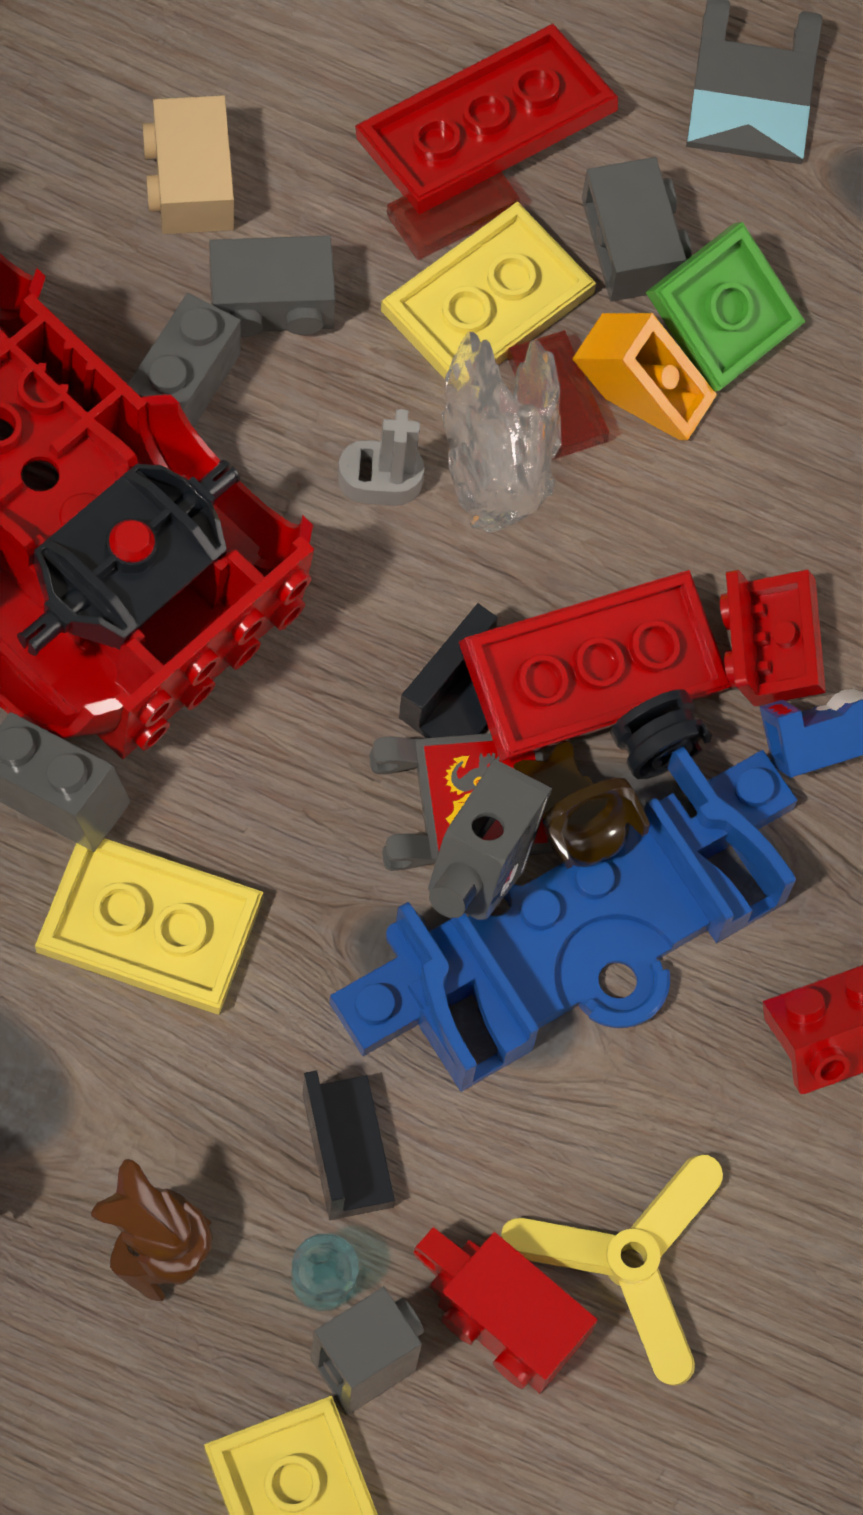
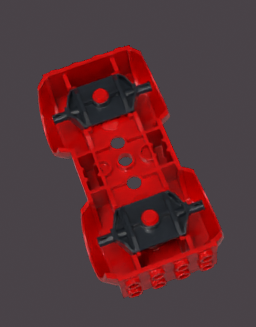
[0,253,315,760]

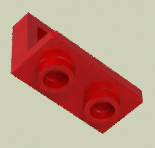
[720,569,826,707]
[763,965,863,1094]

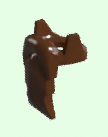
[91,1159,213,1302]

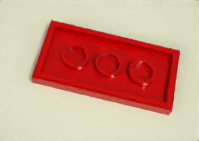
[355,23,618,215]
[459,570,731,762]

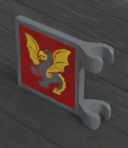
[369,733,556,871]

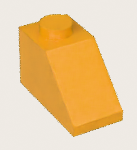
[572,313,717,441]

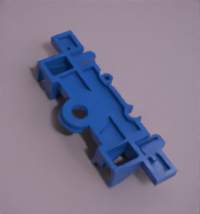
[329,747,798,1092]

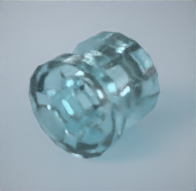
[291,1233,359,1311]

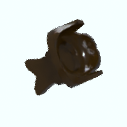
[514,742,650,869]

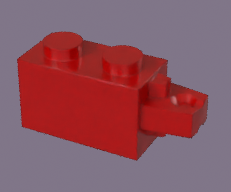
[413,1227,598,1394]

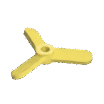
[501,1155,723,1386]

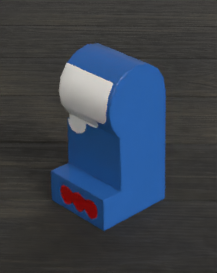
[759,689,863,778]

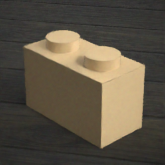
[142,95,234,234]

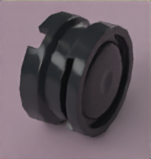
[610,690,712,780]

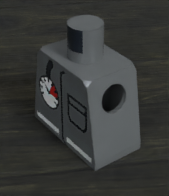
[428,759,552,920]

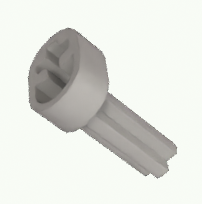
[337,409,425,506]

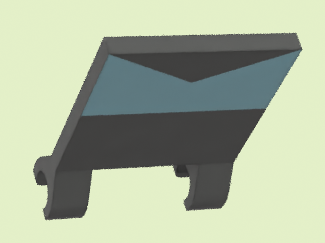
[686,0,822,164]

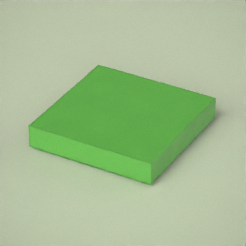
[645,222,805,391]

